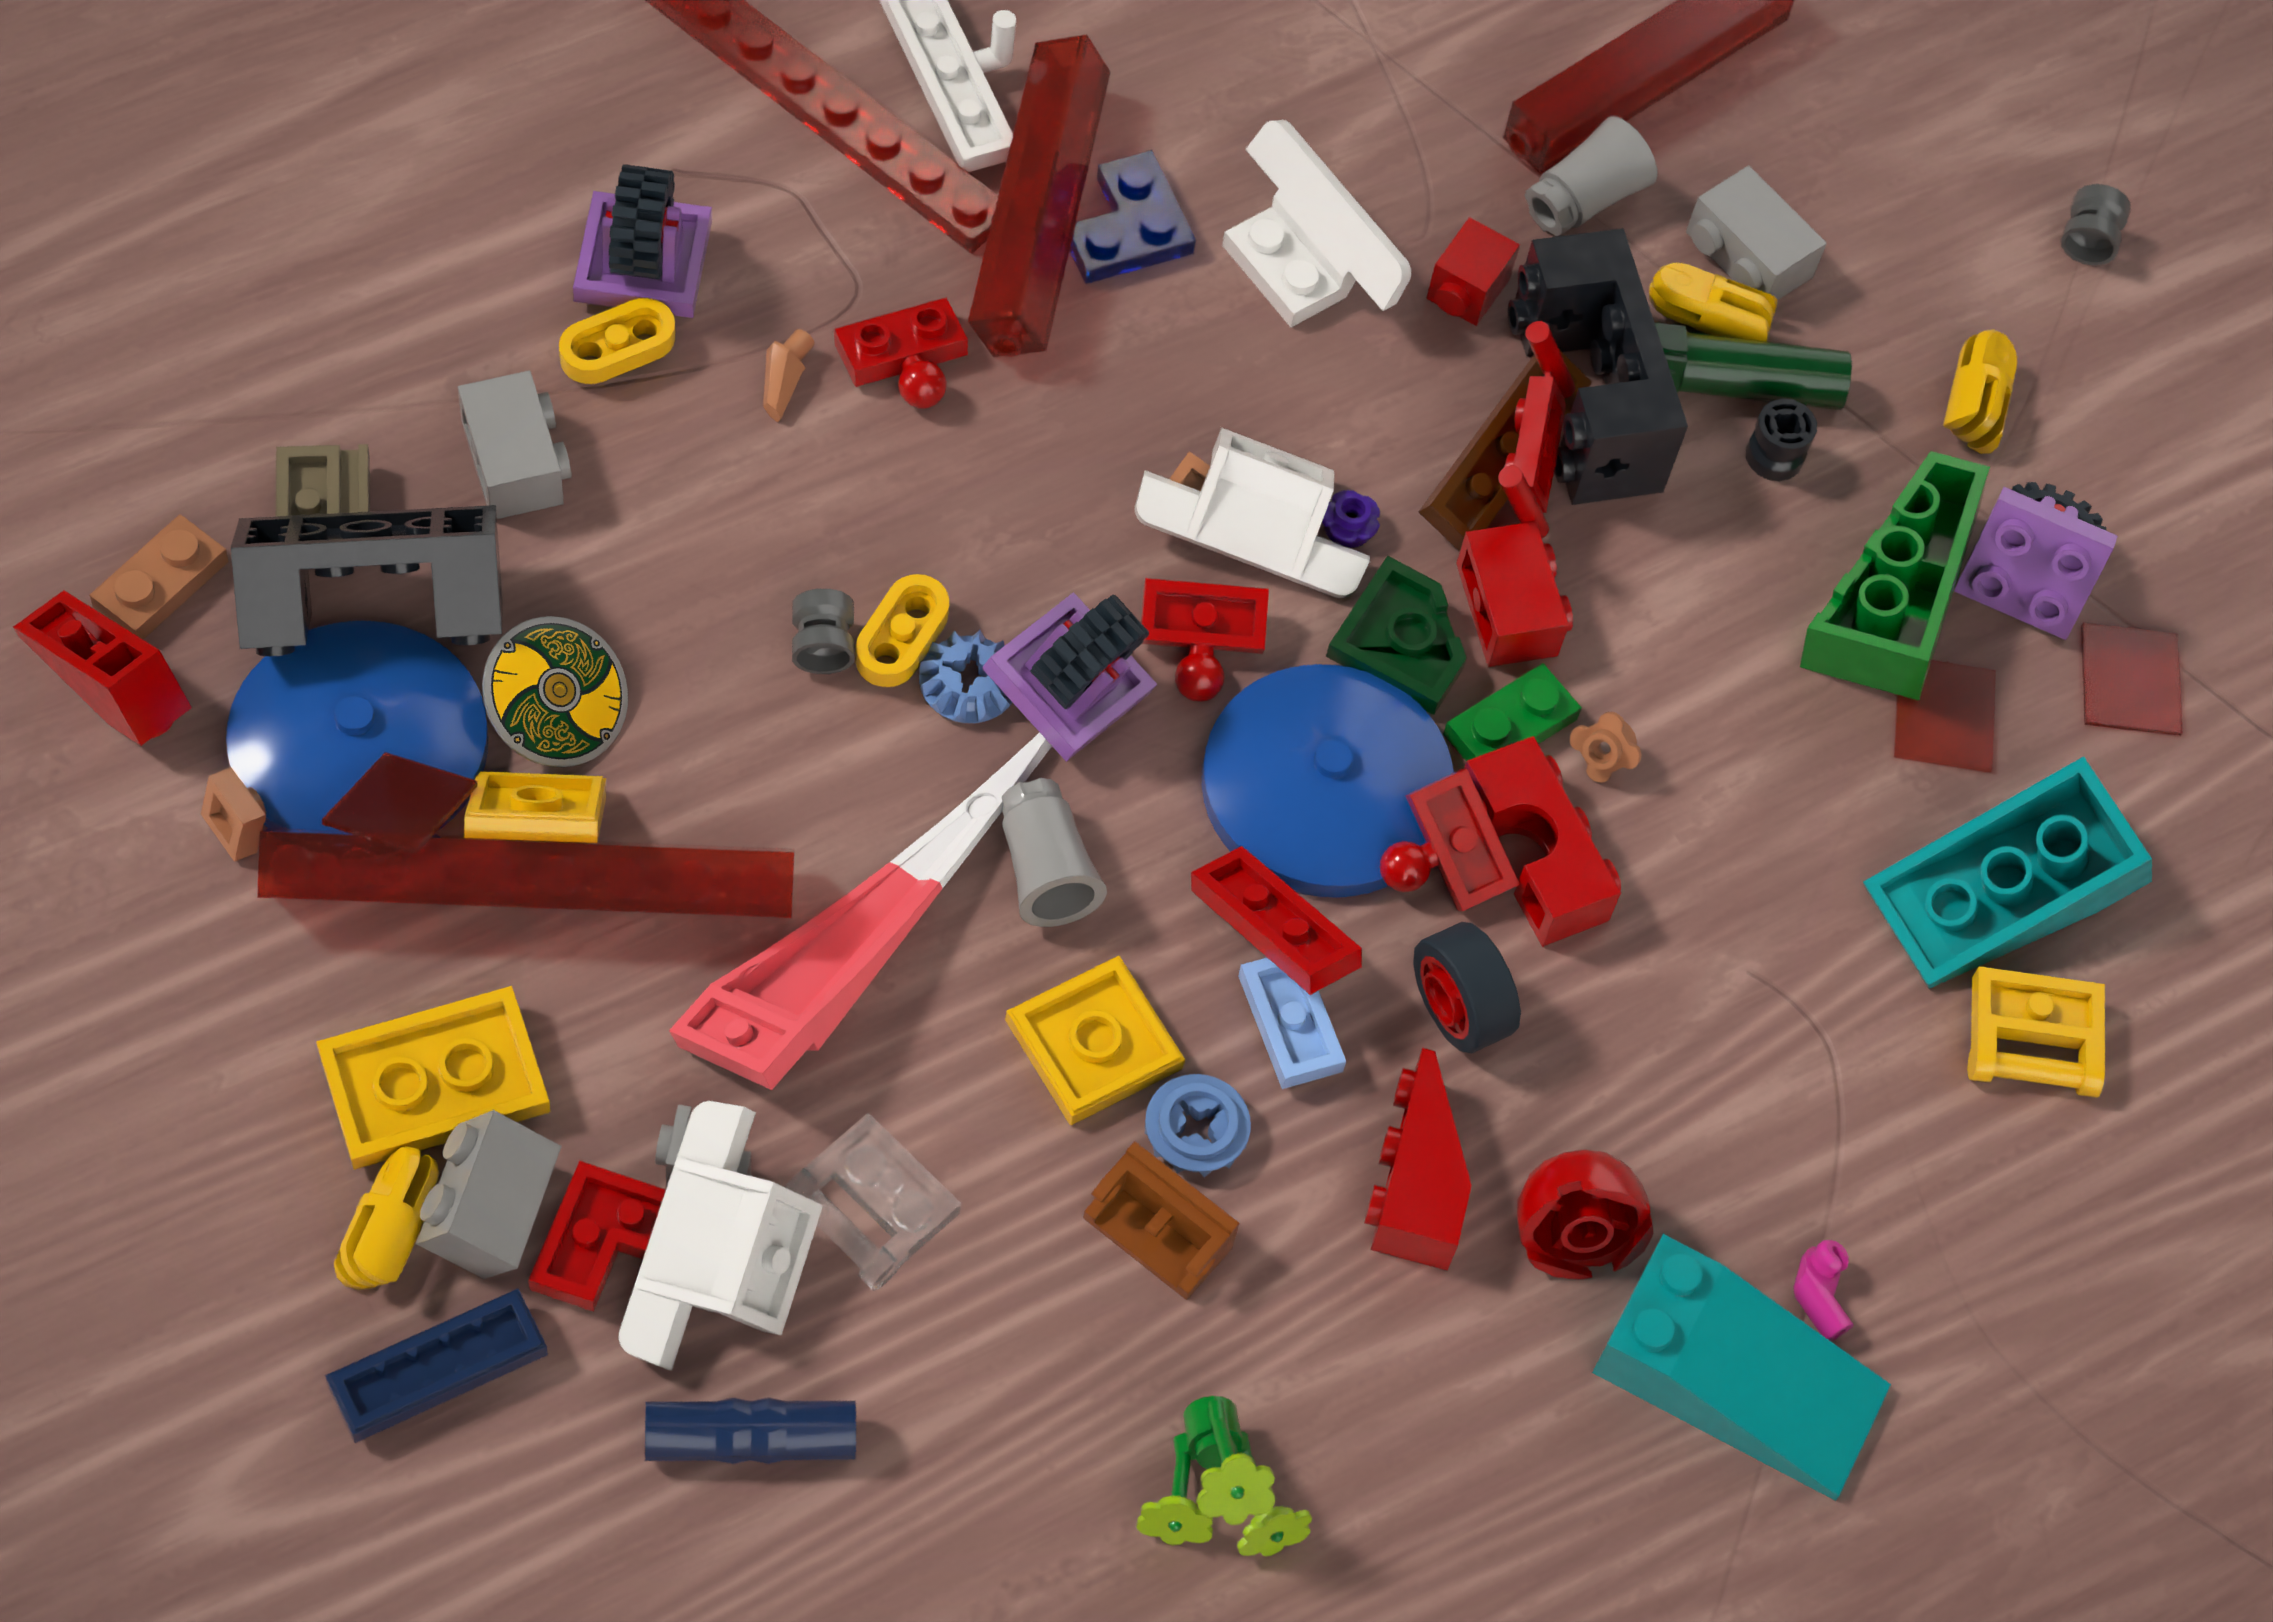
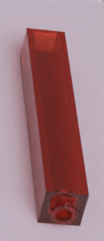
[1503,0,1795,175]
[968,34,1111,357]

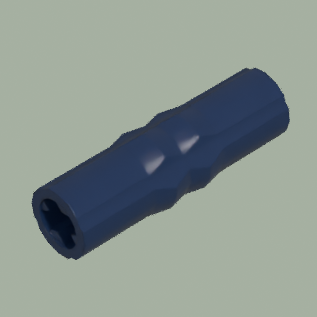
[645,1397,856,1464]

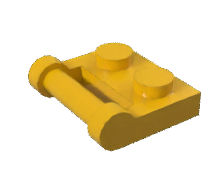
[1967,966,2105,1098]

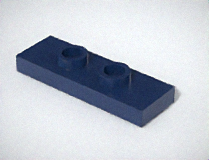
[325,1288,548,1443]

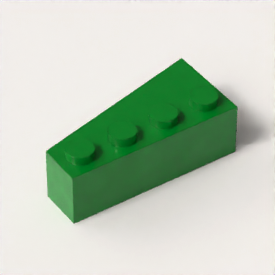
[1800,451,1990,701]

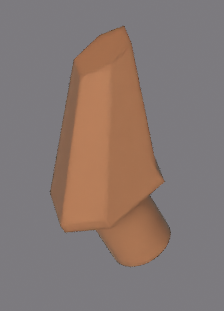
[763,329,815,423]

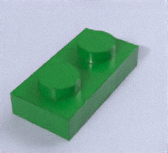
[1443,663,1582,762]

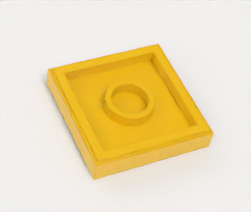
[464,771,606,843]
[1005,955,1185,1126]

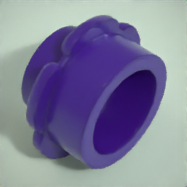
[1322,490,1380,548]

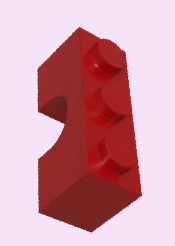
[1464,736,1621,947]

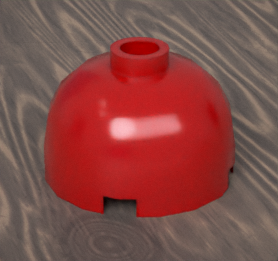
[1517,1149,1654,1280]

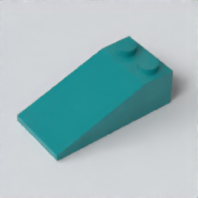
[1863,756,2152,989]
[1592,1234,1891,1501]

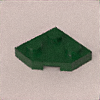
[1326,555,1467,715]

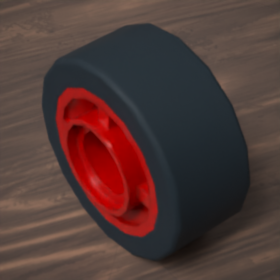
[1413,922,1521,1054]

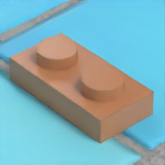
[89,514,229,639]

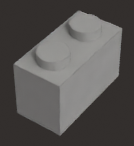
[1686,165,1827,300]
[458,370,571,519]
[416,1110,561,1279]

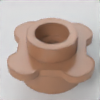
[1570,712,1642,783]

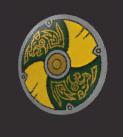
[482,616,628,767]

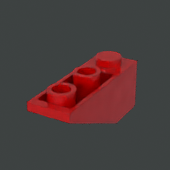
[1364,1048,1472,1271]

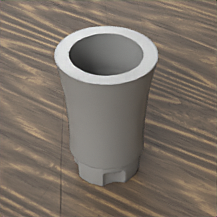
[1525,116,1657,237]
[1002,778,1107,927]

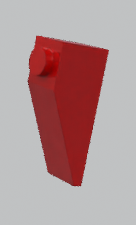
[13,590,192,746]

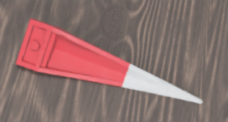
[669,732,1052,1090]

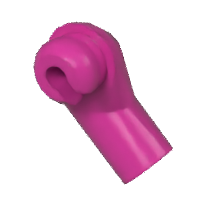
[1793,1240,1854,1342]

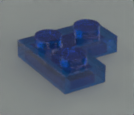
[1064,150,1196,284]

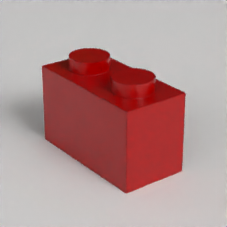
[1456,521,1573,667]

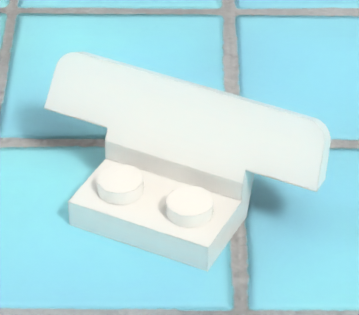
[1222,120,1411,327]
[1135,428,1370,598]
[619,1101,823,1371]

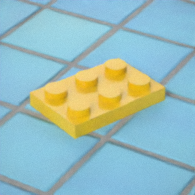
[316,986,551,1170]

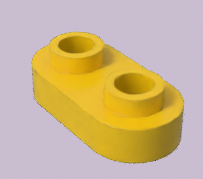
[559,298,675,384]
[855,574,949,687]

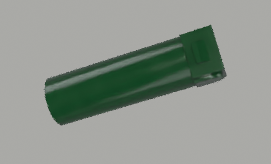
[1654,322,1852,410]

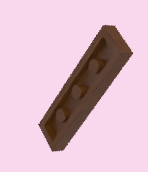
[1418,351,1592,552]

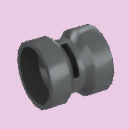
[2061,184,2131,266]
[792,589,854,674]

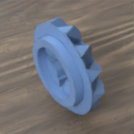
[919,630,1012,723]
[1144,1074,1251,1177]

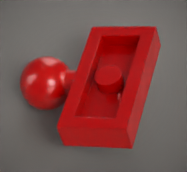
[834,297,968,409]
[1141,578,1269,702]
[1380,768,1520,911]

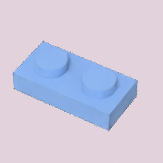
[1238,958,1346,1089]

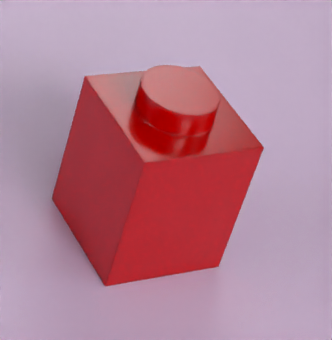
[1426,217,1520,326]

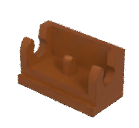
[1083,1141,1240,1300]

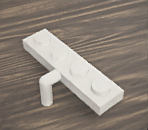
[879,0,1018,174]

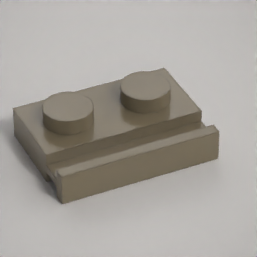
[276,444,370,516]

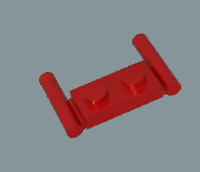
[1498,321,1575,539]

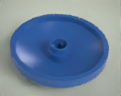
[226,621,489,857]
[1201,664,1454,898]

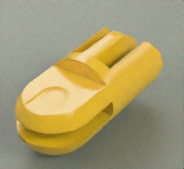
[1649,263,1778,342]
[1943,329,2017,454]
[334,1146,439,1290]

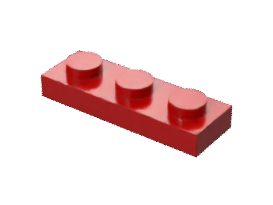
[1191,846,1362,995]

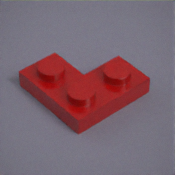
[528,1160,666,1312]

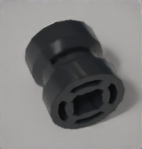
[1746,399,1817,481]

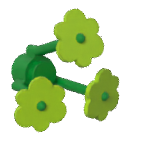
[1136,1396,1312,1556]

